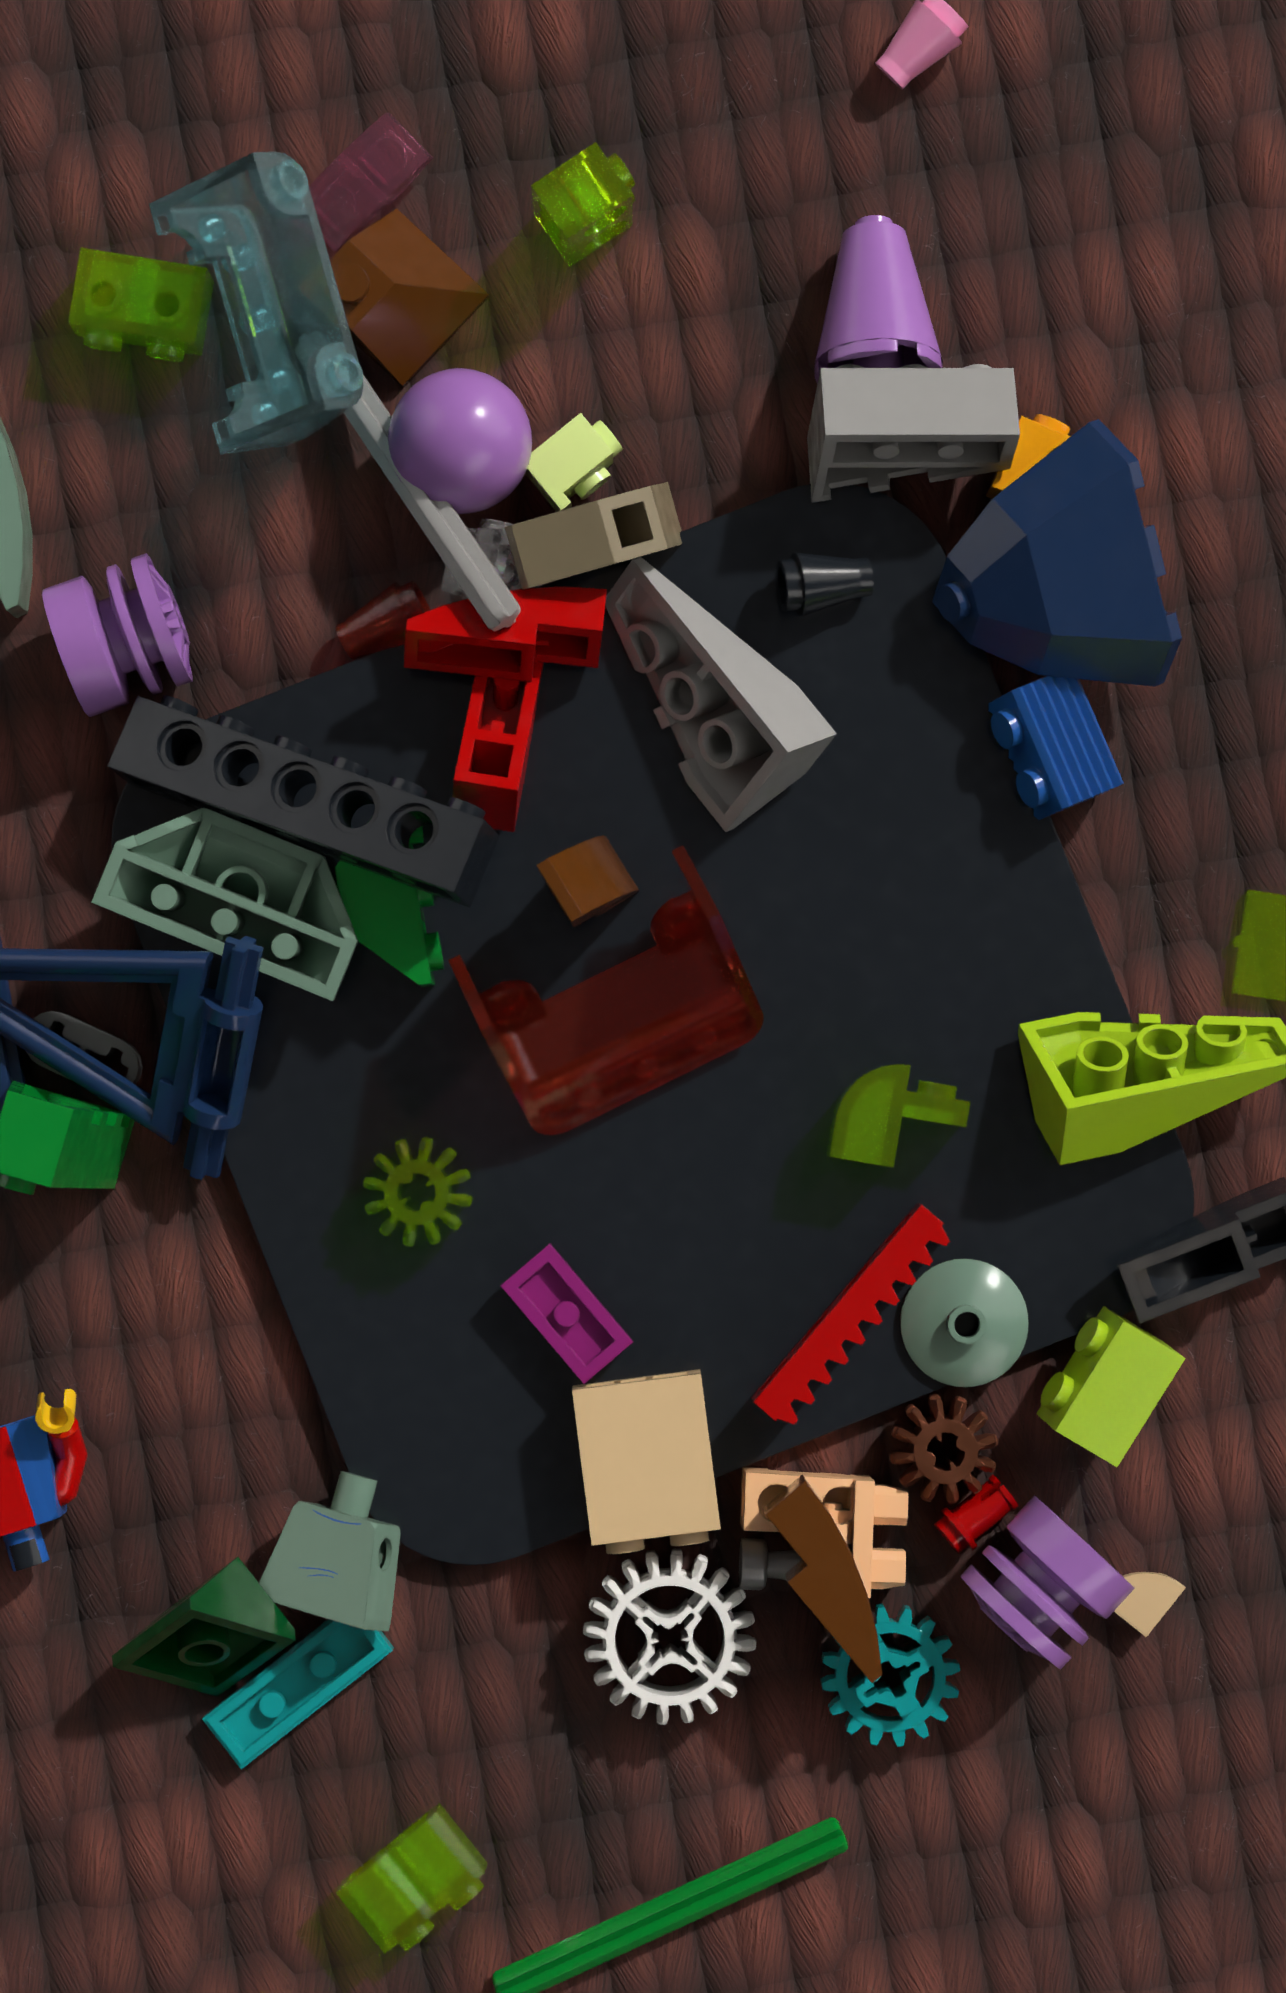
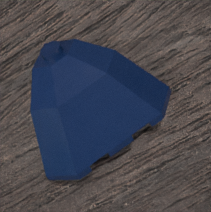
[932,419,1182,687]

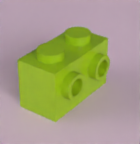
[1036,1306,1186,1467]

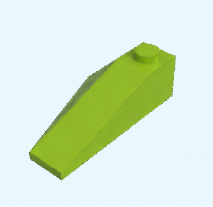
[1018,1012,1286,1165]

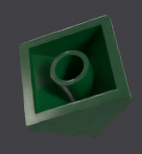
[112,1557,295,1696]

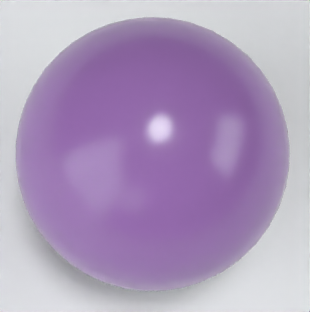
[388,368,532,514]

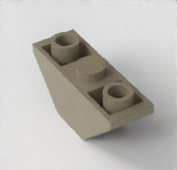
[505,482,682,590]

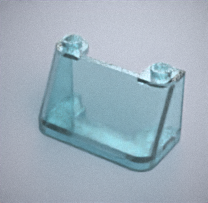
[149,151,364,455]

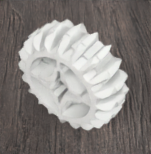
[583,1548,756,1725]

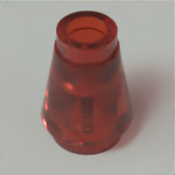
[336,580,431,660]

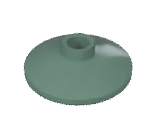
[900,1259,1029,1387]

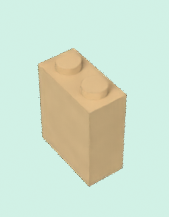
[572,1369,721,1554]

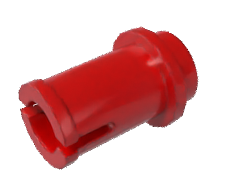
[934,1474,1019,1554]

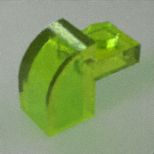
[826,1064,970,1168]

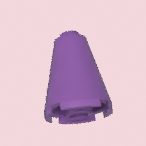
[815,215,943,384]

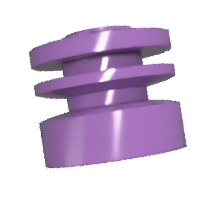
[42,553,193,717]
[961,1495,1135,1670]

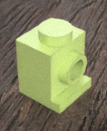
[525,413,623,512]

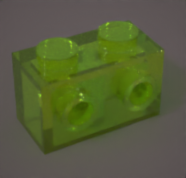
[68,247,214,362]

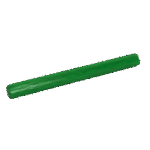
[492,1817,848,1993]

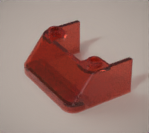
[448,845,764,1135]

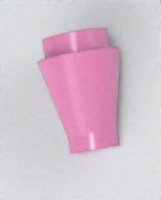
[875,0,968,90]

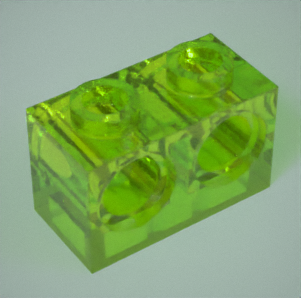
[531,142,636,267]

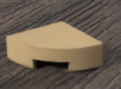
[1114,1572,1186,1637]

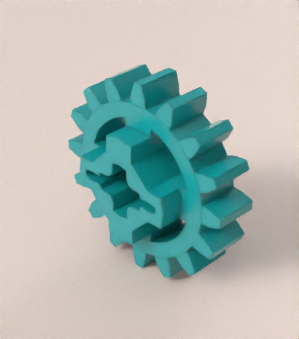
[820,1603,960,1747]

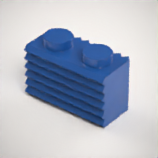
[988,676,1124,820]

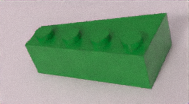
[0,1080,135,1195]

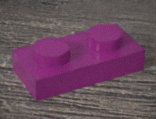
[500,1243,633,1384]

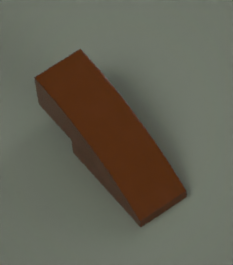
[536,835,640,928]
[763,1474,882,1683]

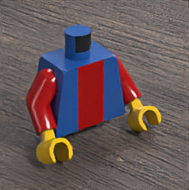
[0,1389,88,1572]

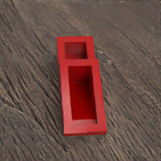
[404,587,607,682]

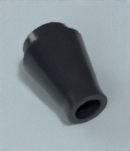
[775,552,874,616]

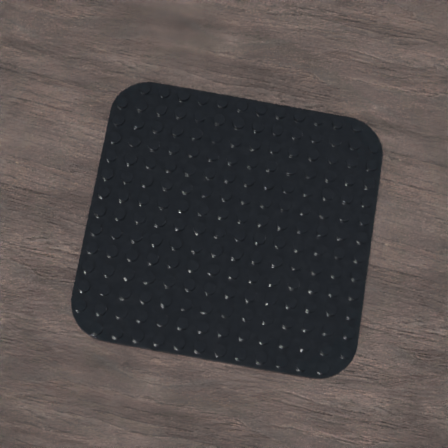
[111,484,1194,1565]

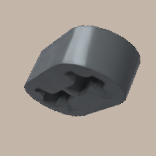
[26,1011,143,1084]

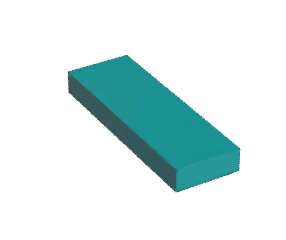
[202,1619,394,1769]

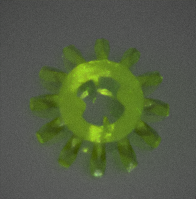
[363,1137,473,1246]

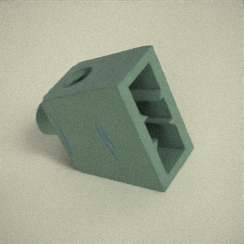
[259,1471,401,1631]

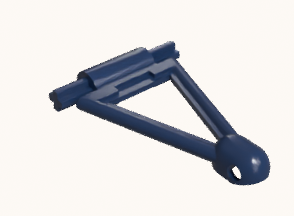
[0,936,264,1180]

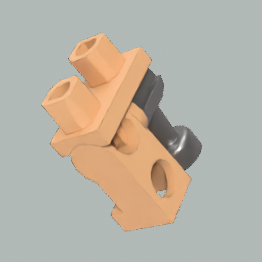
[739,1466,909,1598]

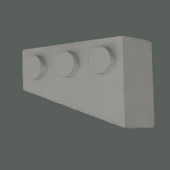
[807,364,1020,503]

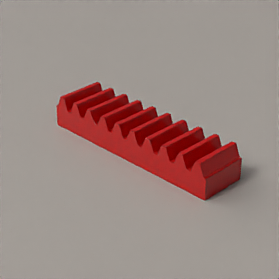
[751,1203,950,1424]

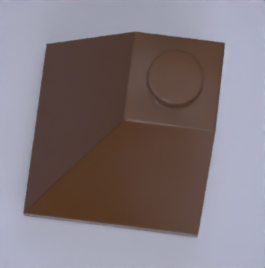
[305,208,489,388]

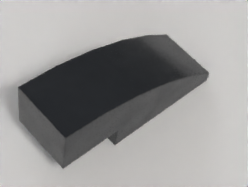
[1116,1177,1286,1323]

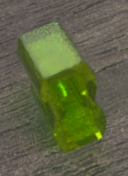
[336,1803,487,1954]

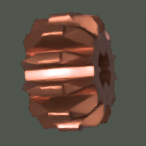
[889,1394,998,1504]

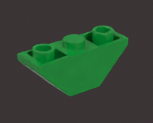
[335,816,444,987]

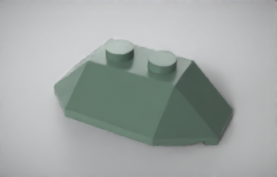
[91,807,358,1001]

